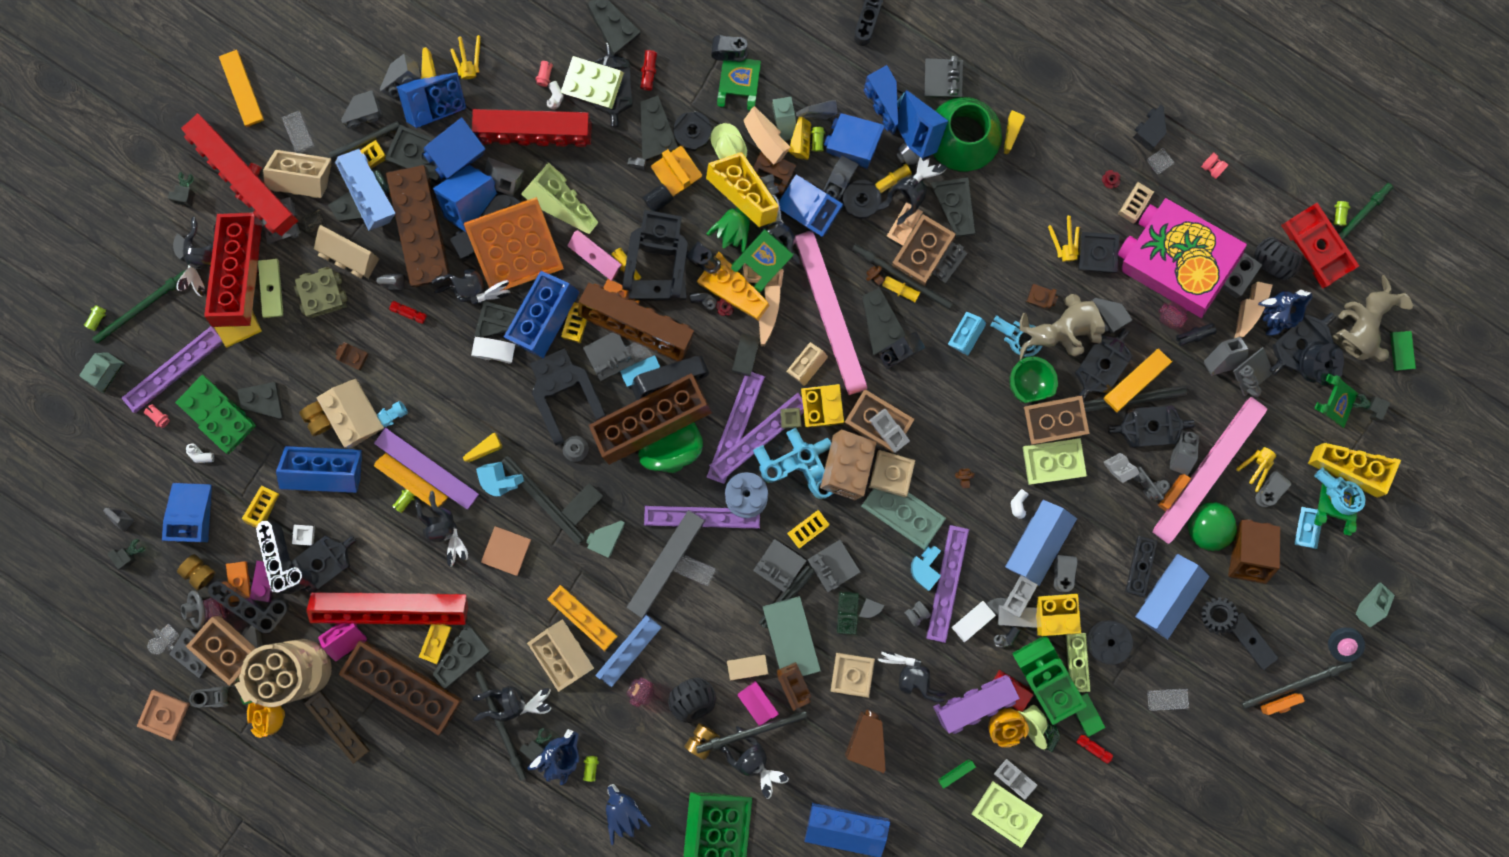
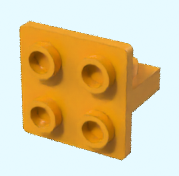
[651,146,702,197]

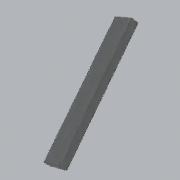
[626,510,705,618]

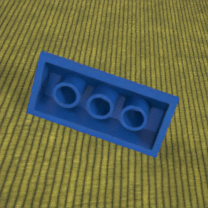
[504,271,580,358]
[276,446,362,493]
[804,803,890,857]

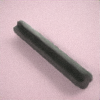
[759,566,815,629]

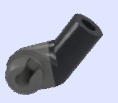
[690,292,717,310]
[994,626,1021,647]

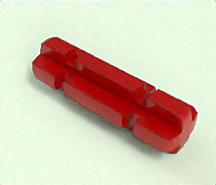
[389,301,427,324]
[1077,735,1113,764]

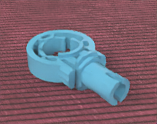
[991,316,1042,357]
[1315,467,1365,515]

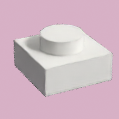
[292,525,315,545]

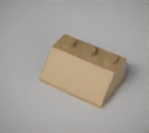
[263,150,332,198]
[314,225,379,278]
[317,379,384,448]
[527,619,594,692]

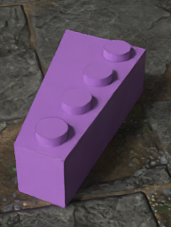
[933,675,1020,734]

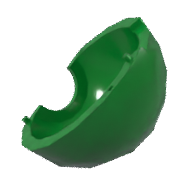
[1009,357,1058,404]
[1188,502,1237,551]

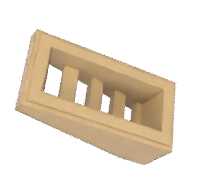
[1118,182,1154,224]

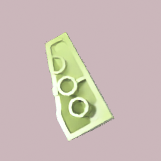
[522,163,598,234]

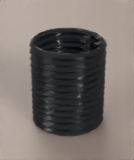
[643,183,674,212]

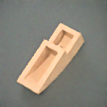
[744,106,791,164]
[1235,282,1272,338]
[759,286,780,347]

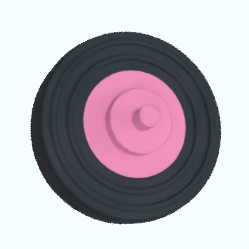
[1328,627,1365,662]

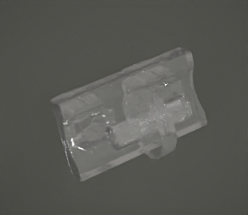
[147,624,179,655]

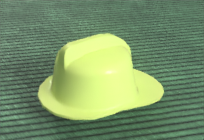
[710,123,747,159]
[1019,705,1047,749]

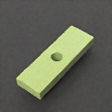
[258,259,283,318]
[1065,633,1090,692]

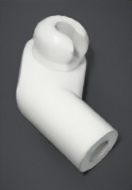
[547,81,563,109]
[186,443,214,463]
[1011,489,1028,519]

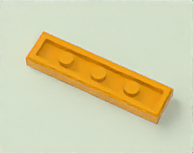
[219,50,264,127]
[1104,349,1172,412]
[374,453,448,507]
[547,585,618,651]

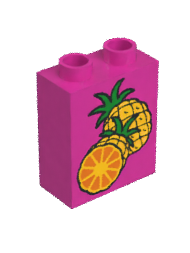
[1118,198,1247,318]

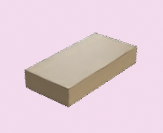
[727,655,768,680]

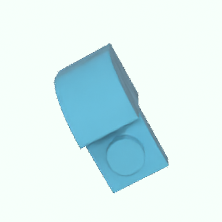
[476,462,524,496]
[911,546,941,591]

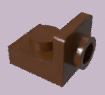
[1026,284,1058,310]
[336,342,368,371]

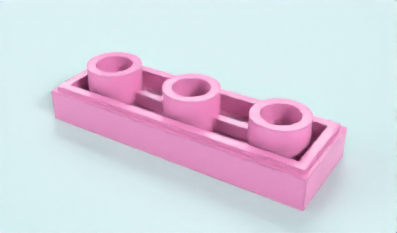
[568,230,621,280]

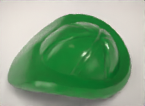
[638,422,703,473]

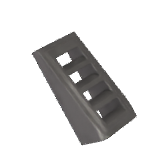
[796,100,838,120]
[377,274,404,290]
[103,508,134,531]

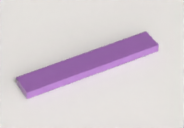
[122,326,223,413]
[707,372,765,484]
[709,393,804,480]
[374,428,479,510]
[644,506,760,528]
[926,525,969,643]

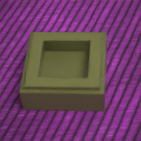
[780,408,801,428]

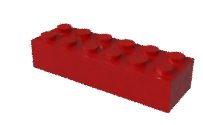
[472,109,592,147]
[204,213,262,327]

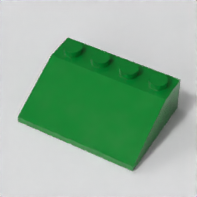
[683,792,752,857]

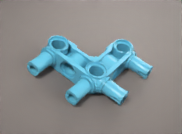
[753,428,834,499]

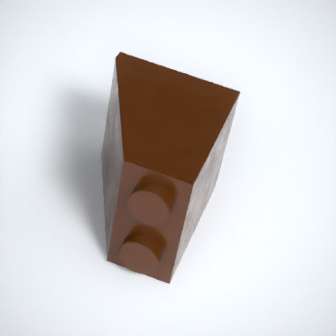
[1228,519,1280,584]
[845,710,886,773]

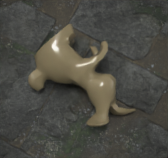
[1332,275,1414,362]
[1020,294,1105,360]

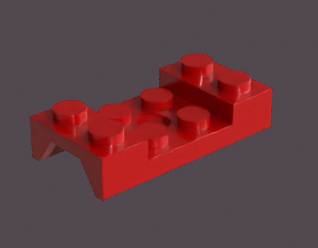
[1281,203,1359,288]

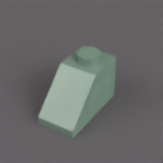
[772,97,796,141]
[586,521,626,558]
[1356,582,1395,627]

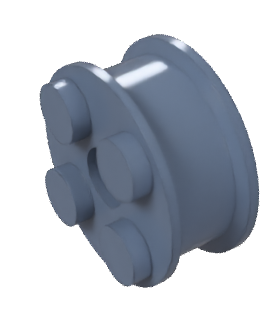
[725,472,768,518]

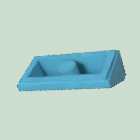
[948,312,986,355]
[620,355,660,388]
[1295,507,1321,549]

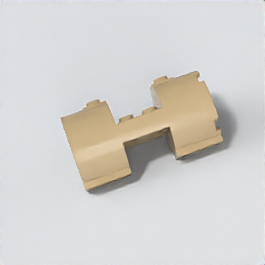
[235,639,332,707]

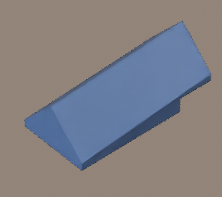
[1005,500,1077,586]
[1135,554,1209,640]

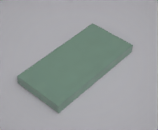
[861,488,946,550]
[763,596,820,676]

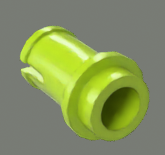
[811,127,825,152]
[1334,201,1350,226]
[84,305,106,331]
[392,489,415,513]
[583,756,599,782]

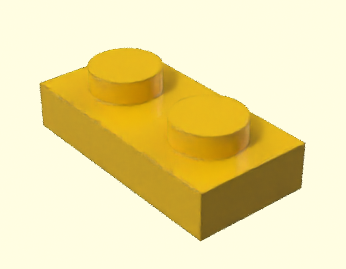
[419,624,452,664]

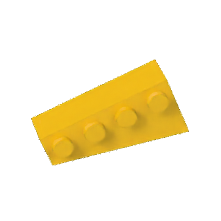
[706,152,779,227]
[1308,443,1401,498]

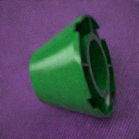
[932,97,1002,172]

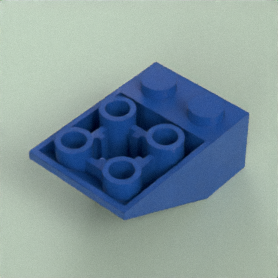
[864,65,898,135]
[397,73,466,128]
[897,90,948,158]
[779,174,844,237]
[162,483,212,542]

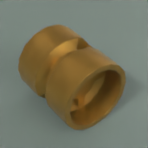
[299,401,332,436]
[177,554,215,591]
[684,723,720,760]

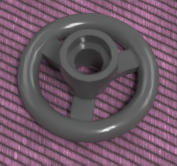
[181,590,205,629]

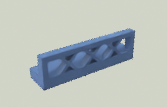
[595,615,662,687]

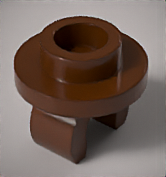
[866,266,885,285]
[955,468,974,488]

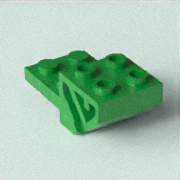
[175,375,256,454]
[1012,636,1087,725]

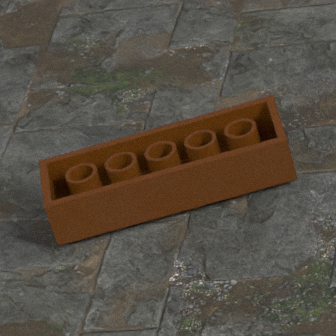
[386,165,450,287]
[578,283,694,362]
[588,373,712,465]
[339,640,463,735]

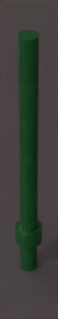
[1310,183,1393,266]
[92,269,186,344]

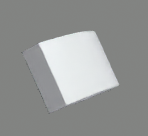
[471,337,515,364]
[952,601,996,642]

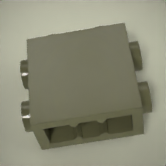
[294,267,348,319]

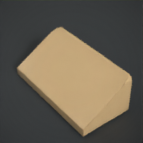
[786,342,828,386]

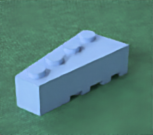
[335,149,395,231]

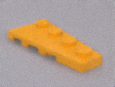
[697,252,770,321]

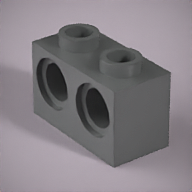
[1221,253,1262,298]

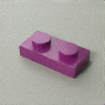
[250,561,273,602]

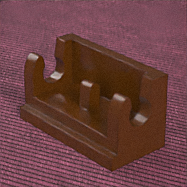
[777,662,812,711]

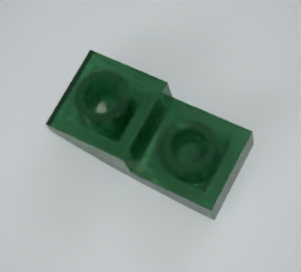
[837,592,859,634]

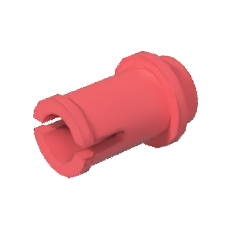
[535,61,553,87]
[144,404,170,428]

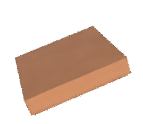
[481,526,531,576]
[137,690,190,741]

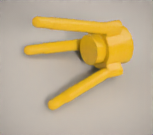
[450,35,481,80]
[1048,216,1080,262]
[1236,447,1276,492]

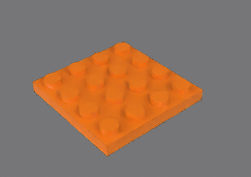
[464,197,564,291]

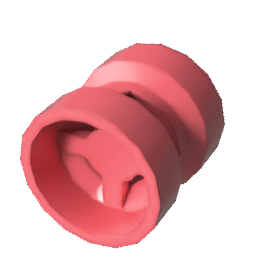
[1201,153,1228,179]

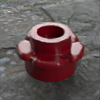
[1102,170,1121,189]
[716,298,735,316]

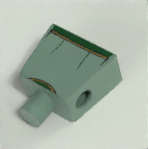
[80,353,124,393]

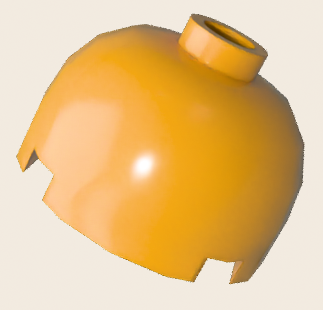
[247,702,285,738]
[988,708,1029,747]

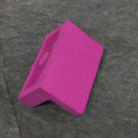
[318,623,367,661]
[738,681,779,725]

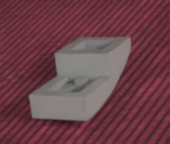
[869,409,910,453]
[1104,453,1140,483]
[1002,576,1038,618]
[994,759,1038,800]

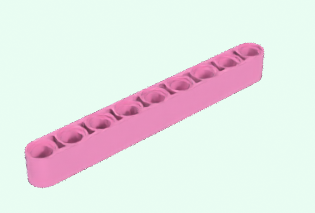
[795,230,867,395]
[1152,397,1267,544]

